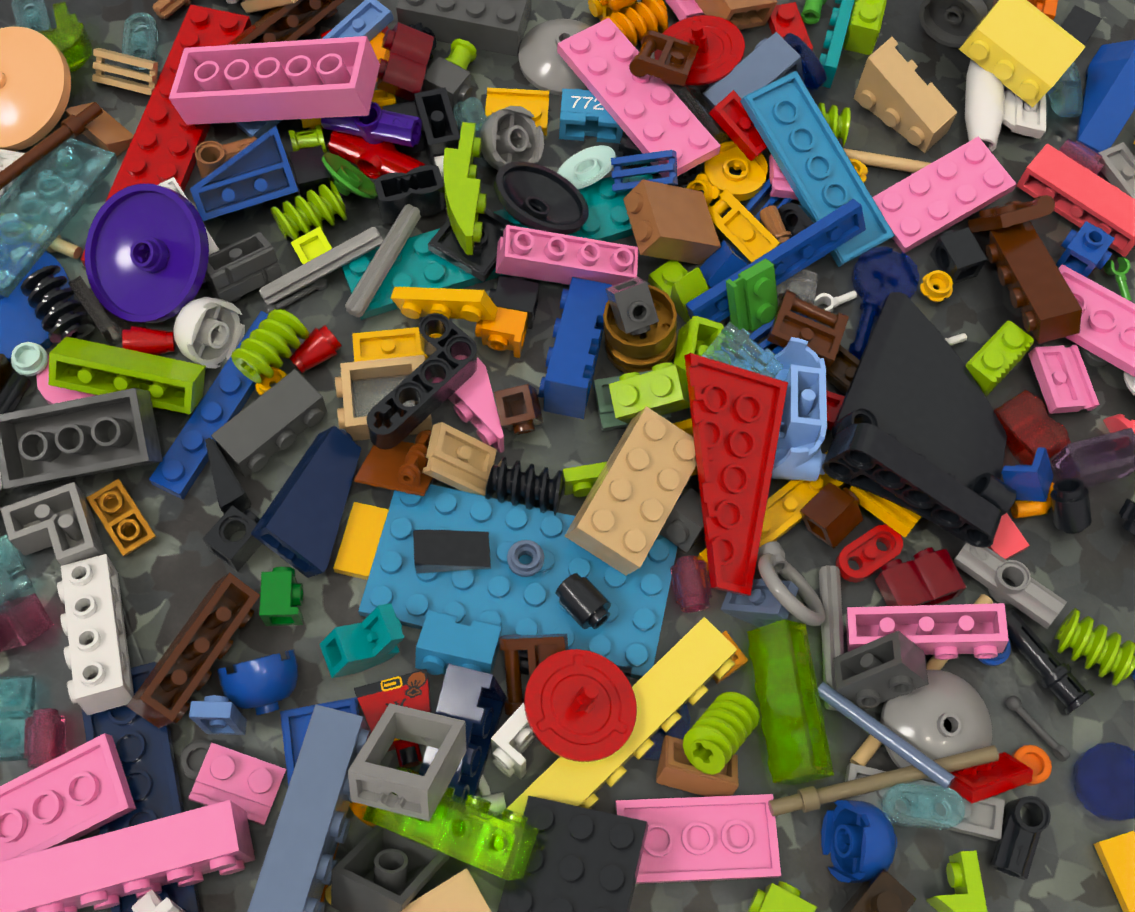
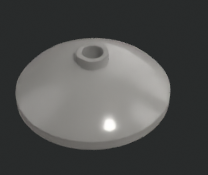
[518,19,591,96]
[881,670,992,783]

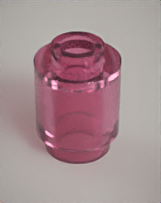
[1059,138,1105,175]
[670,555,712,613]
[24,708,67,769]

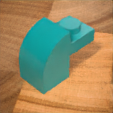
[319,603,405,678]

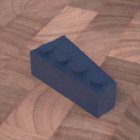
[405,663,507,848]

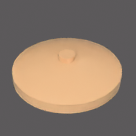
[0,26,71,151]

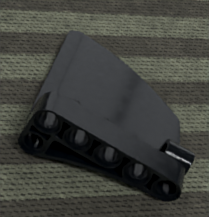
[822,292,1017,548]

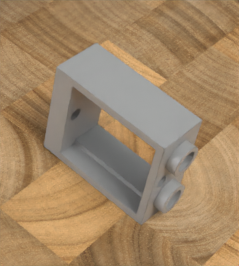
[348,703,467,821]

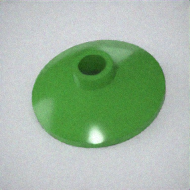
[322,152,376,199]

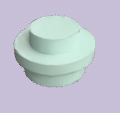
[11,342,48,377]

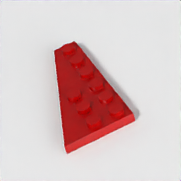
[684,353,788,596]

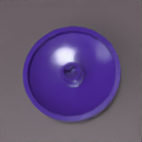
[85,184,209,323]

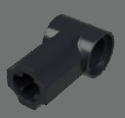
[990,796,1051,880]

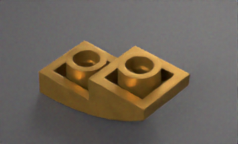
[86,478,156,557]

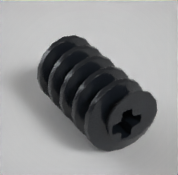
[21,265,95,344]
[485,457,564,516]

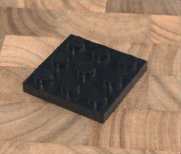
[497,796,649,912]

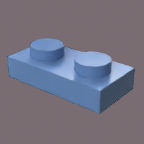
[189,695,247,735]

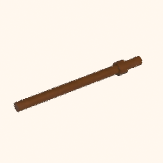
[0,102,103,190]

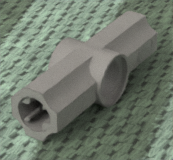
[953,543,1067,629]

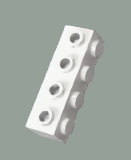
[57,554,134,715]

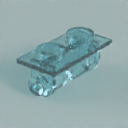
[453,97,492,131]

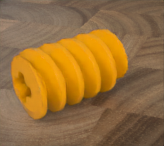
[601,0,668,47]

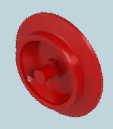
[654,15,745,85]
[524,649,637,762]

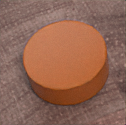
[1011,745,1052,786]

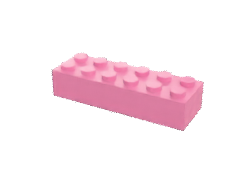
[169,36,380,125]
[0,800,255,912]

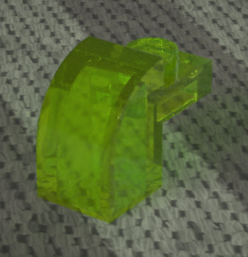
[38,2,92,73]

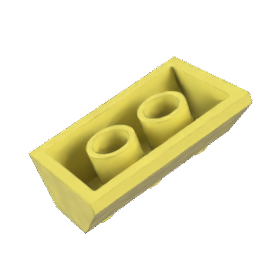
[959,0,1086,108]

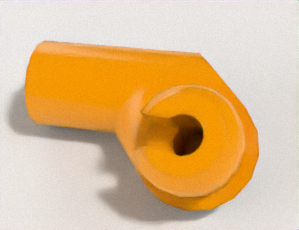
[1010,482,1054,518]

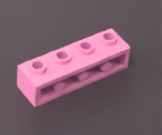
[846,603,1009,660]

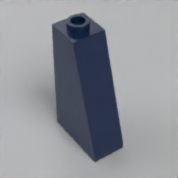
[251,426,362,578]

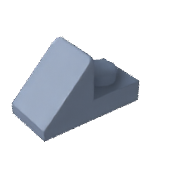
[721,579,799,632]

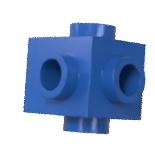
[1056,221,1115,277]

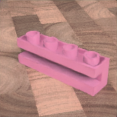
[496,225,638,286]

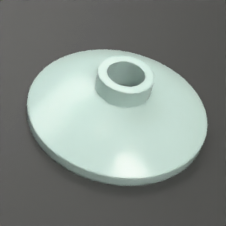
[557,145,616,189]

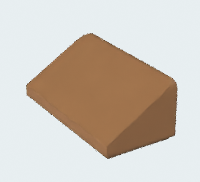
[65,102,134,159]
[656,735,739,797]

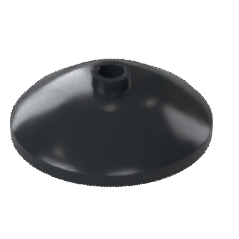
[494,161,589,235]

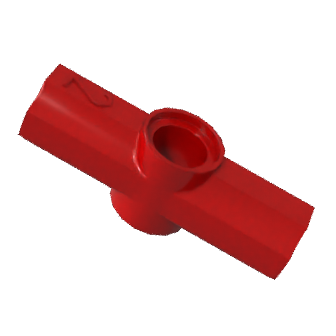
[328,131,425,180]

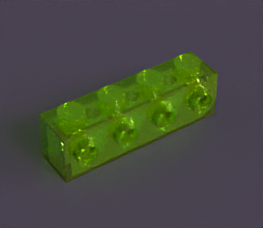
[747,619,834,785]
[363,766,539,880]

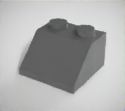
[331,820,449,912]

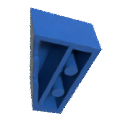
[190,126,298,221]

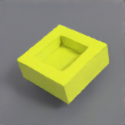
[291,226,333,264]

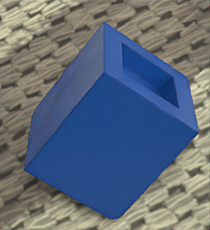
[699,240,751,288]
[1001,447,1054,502]

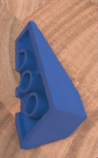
[1076,40,1135,155]

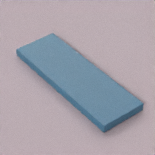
[740,71,895,267]

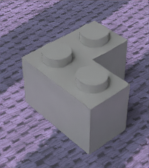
[0,482,105,565]

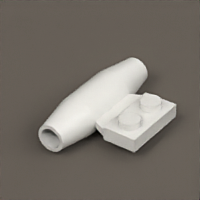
[965,59,1046,152]

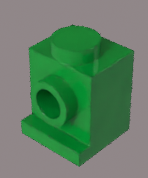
[259,567,304,626]

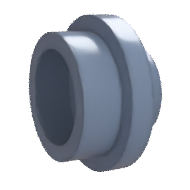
[507,540,544,577]

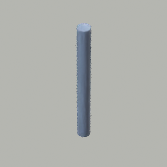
[815,682,955,790]

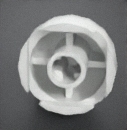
[173,297,245,369]

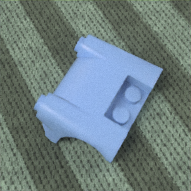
[718,337,827,481]

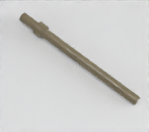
[768,745,999,817]

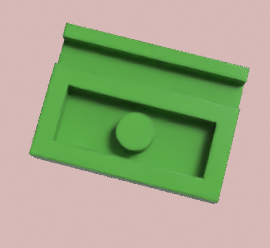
[726,258,778,339]

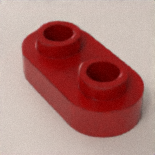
[836,525,903,583]

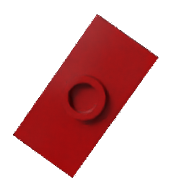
[949,752,1033,804]

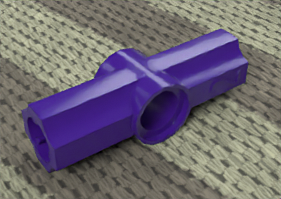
[321,102,422,147]

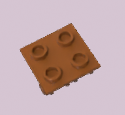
[354,430,433,496]

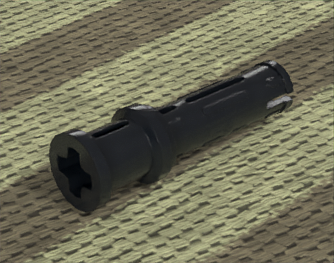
[1006,608,1095,715]

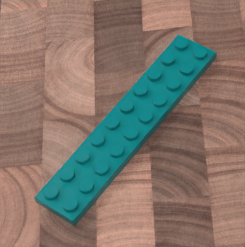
[341,165,653,320]

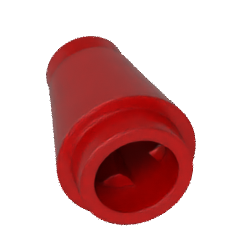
[289,325,342,374]
[122,326,175,355]

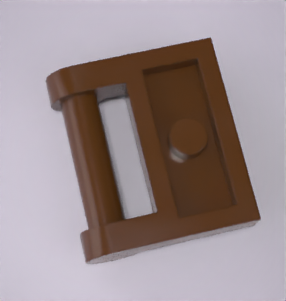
[629,30,699,87]
[968,195,1055,233]
[767,289,849,367]
[499,634,568,715]

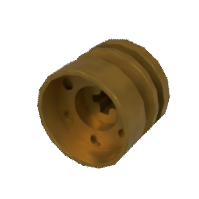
[603,285,677,373]

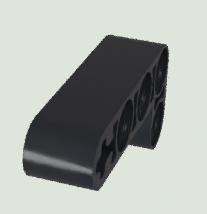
[366,313,477,450]

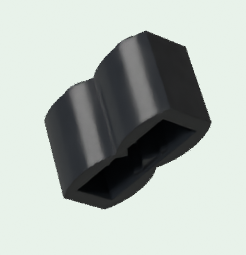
[374,165,446,224]

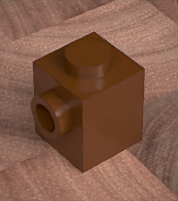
[494,384,544,435]
[800,482,864,549]

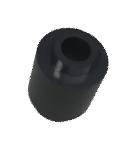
[1050,478,1092,534]
[556,573,611,629]

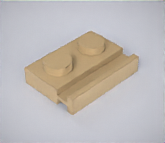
[422,422,497,496]

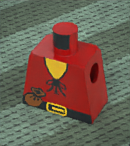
[354,669,432,769]

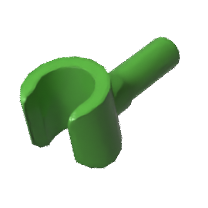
[1103,257,1132,301]

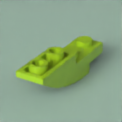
[443,122,487,255]

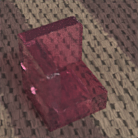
[0,593,54,652]

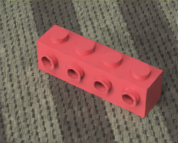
[1016,143,1135,257]

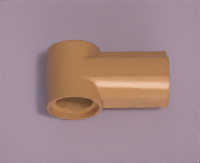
[195,136,257,178]

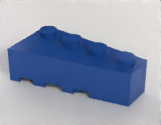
[538,277,612,419]

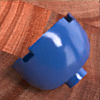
[217,649,299,715]
[821,800,897,883]

